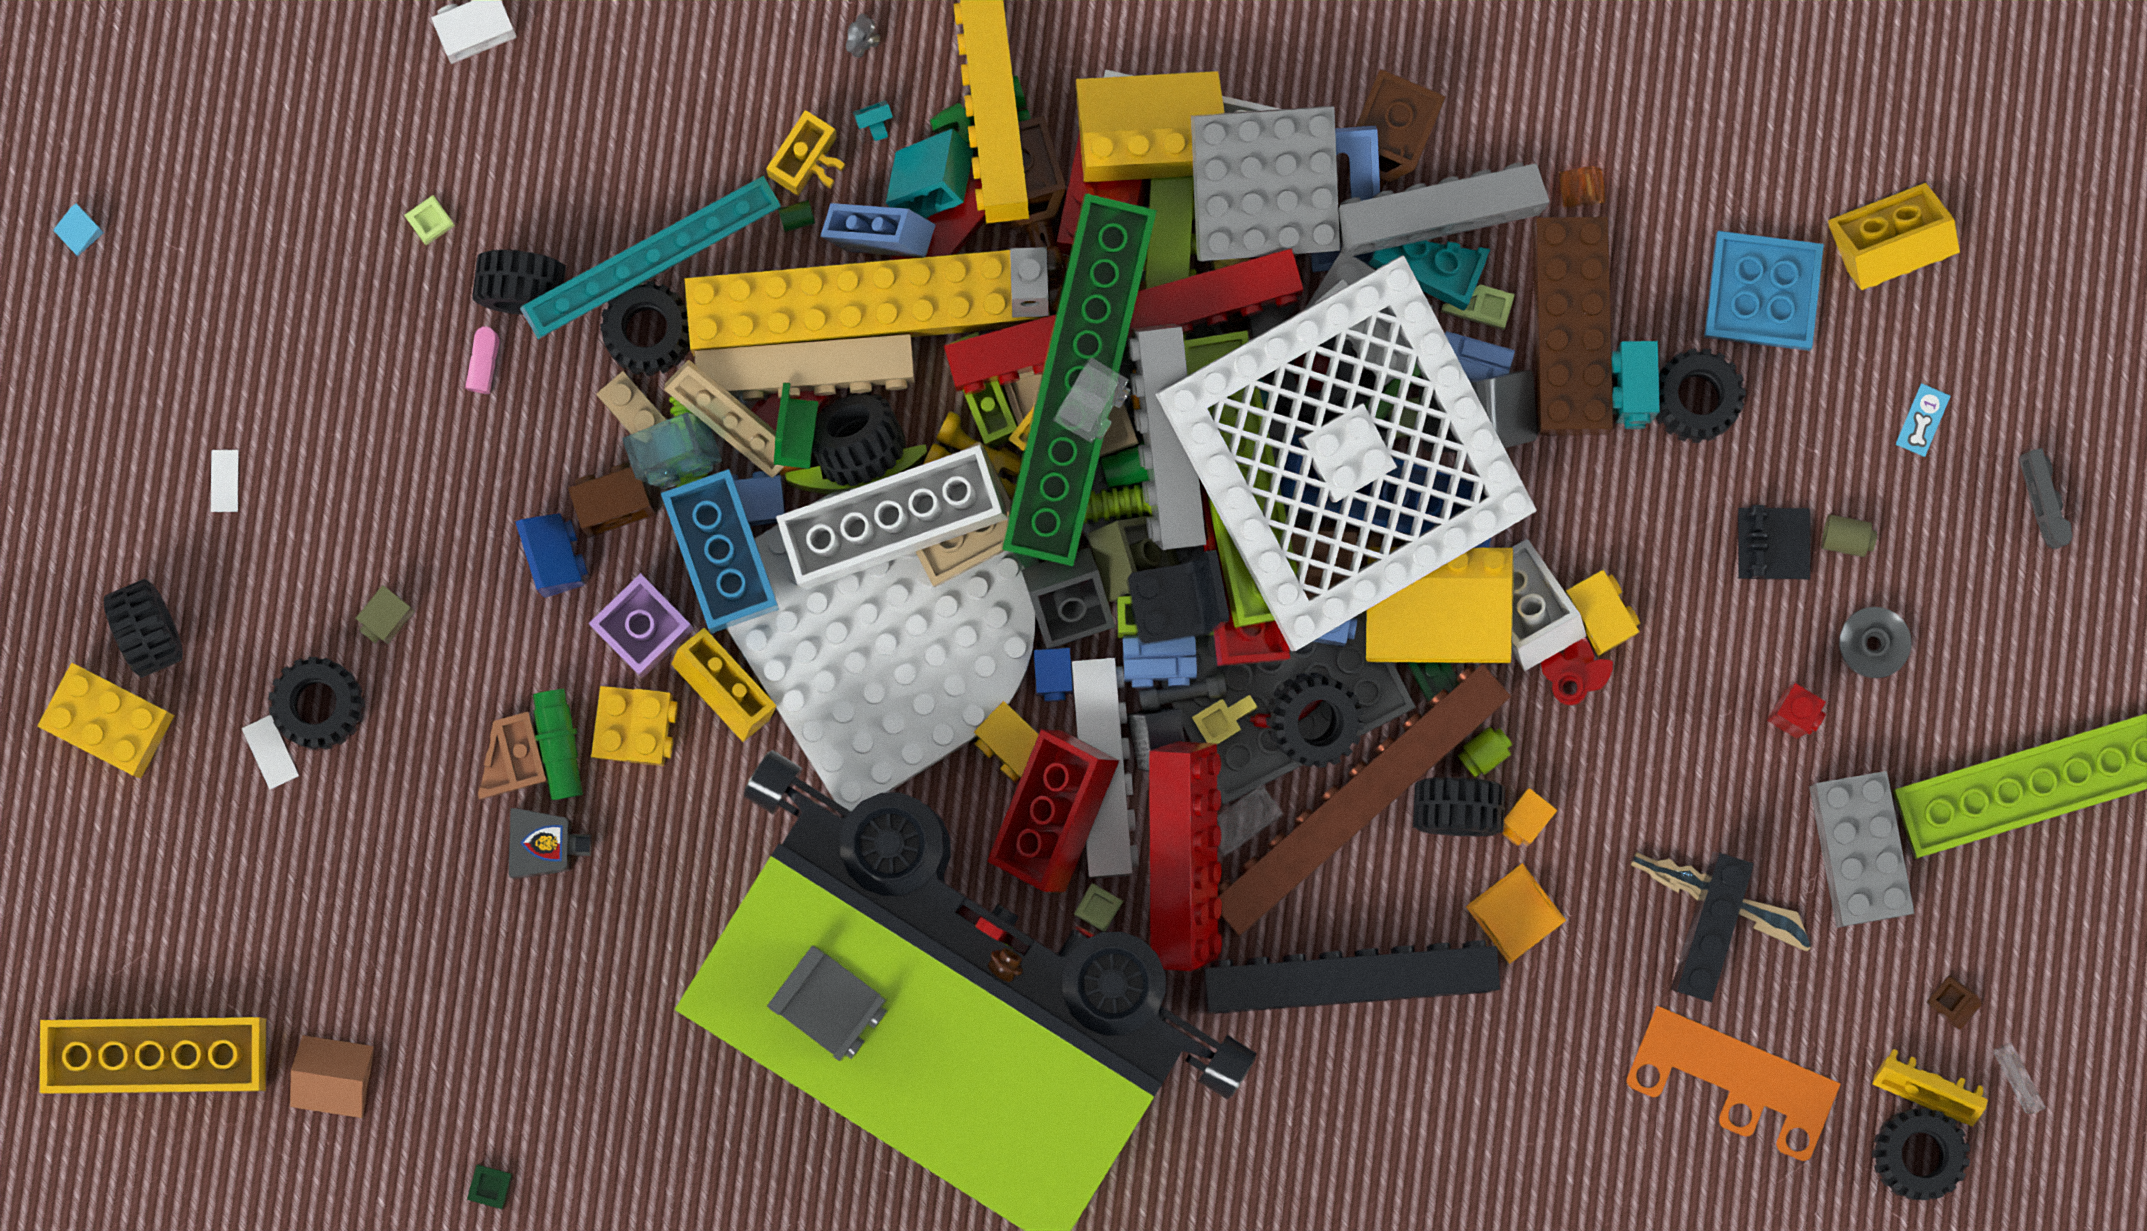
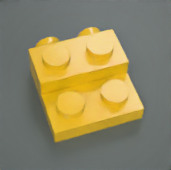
[591,686,678,766]

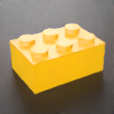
[37,662,175,779]

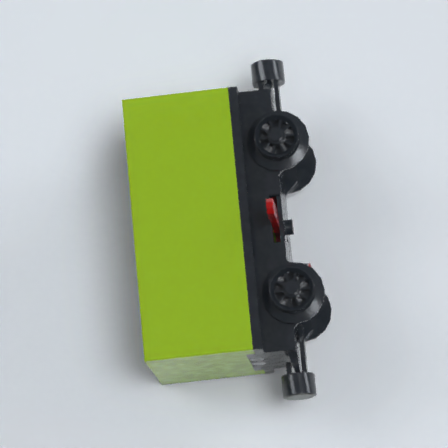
[674,750,1257,1231]

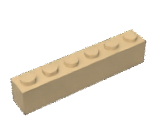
[695,334,915,401]

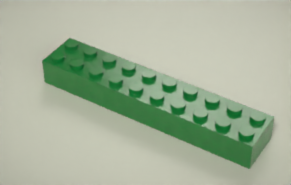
[1001,194,1157,566]

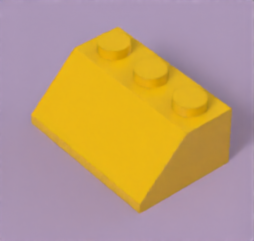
[1828,183,1960,290]

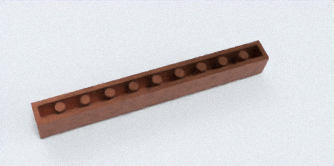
[1218,664,1512,936]

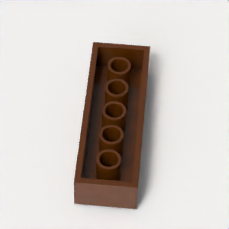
[1533,217,1613,436]

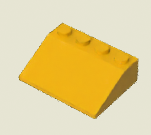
[1076,71,1225,182]
[1366,547,1514,663]

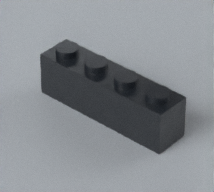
[1671,852,1754,1003]

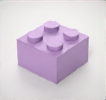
[589,573,694,679]

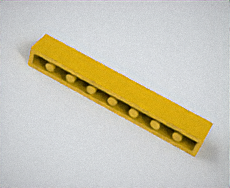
[953,0,1029,223]

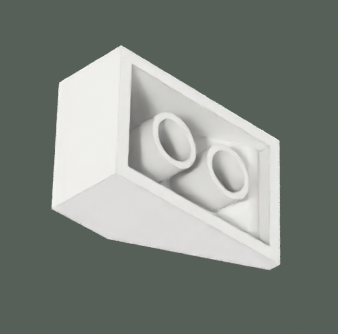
[1512,539,1586,671]

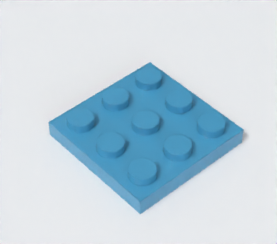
[1704,231,1824,351]

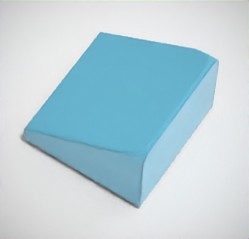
[53,203,104,256]

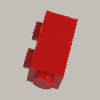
[1766,683,1826,739]

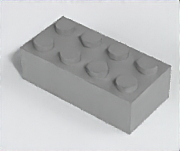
[1809,771,1915,928]

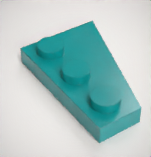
[1368,240,1491,311]

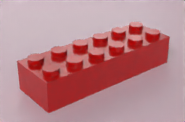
[1149,741,1222,971]

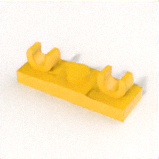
[1872,1049,1988,1127]

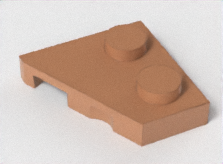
[478,712,548,800]

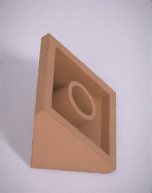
[290,1035,375,1118]

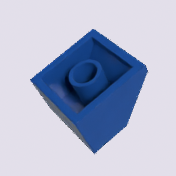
[515,513,588,598]

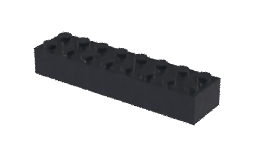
[1203,940,1500,1015]

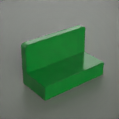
[774,382,818,469]

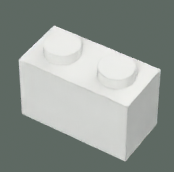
[431,0,517,64]

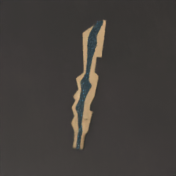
[1631,852,1811,951]

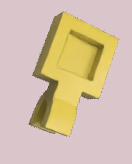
[1192,695,1258,745]

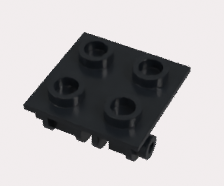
[1738,505,1810,580]

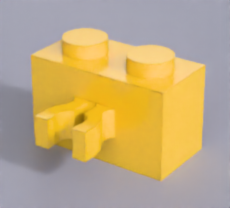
[766,110,846,196]

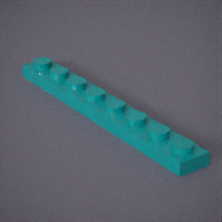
[520,175,781,339]

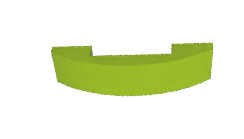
[785,444,928,494]

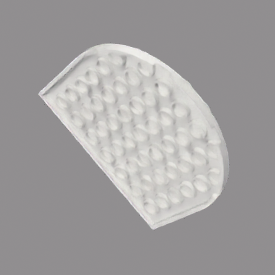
[726,491,1035,812]

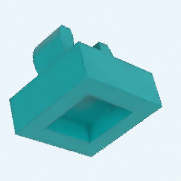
[852,100,893,142]

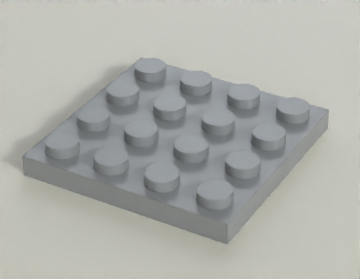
[1191,106,1340,261]

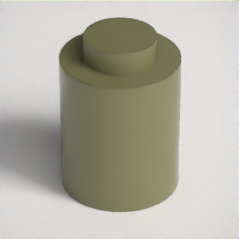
[1821,514,1877,557]

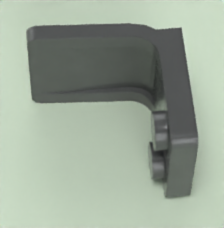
[1419,370,1537,453]

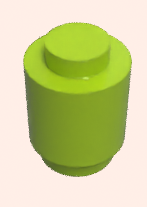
[1457,726,1513,778]

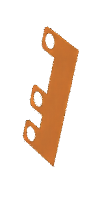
[1627,1006,1841,1161]

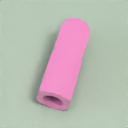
[465,327,500,394]

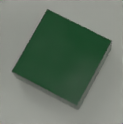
[467,1164,513,1209]

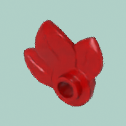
[1541,637,1613,706]

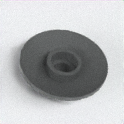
[1839,607,1911,678]

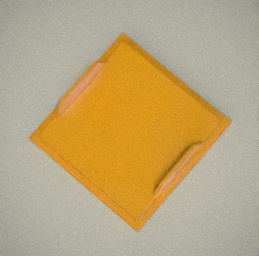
[1465,863,1566,964]

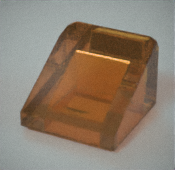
[1559,165,1606,208]

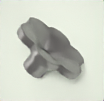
[846,13,880,58]

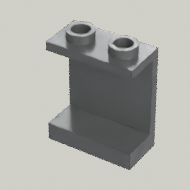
[767,945,887,1061]

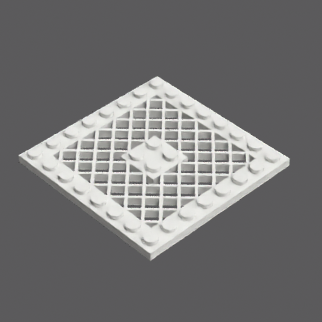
[1155,256,1537,651]

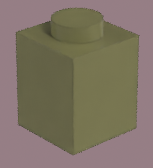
[355,585,415,644]

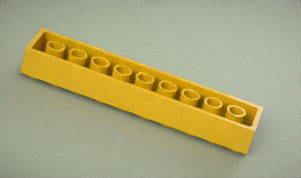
[684,247,1050,356]

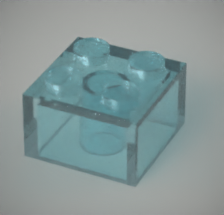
[622,412,722,489]

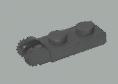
[2019,448,2073,550]

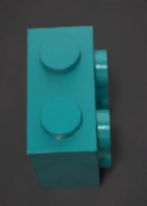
[886,128,974,219]
[1611,341,1660,429]

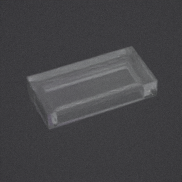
[1994,1043,2046,1114]

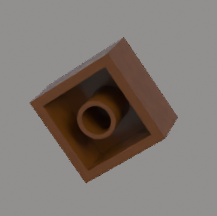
[568,463,656,538]

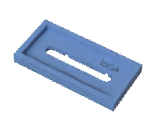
[1311,126,1380,272]

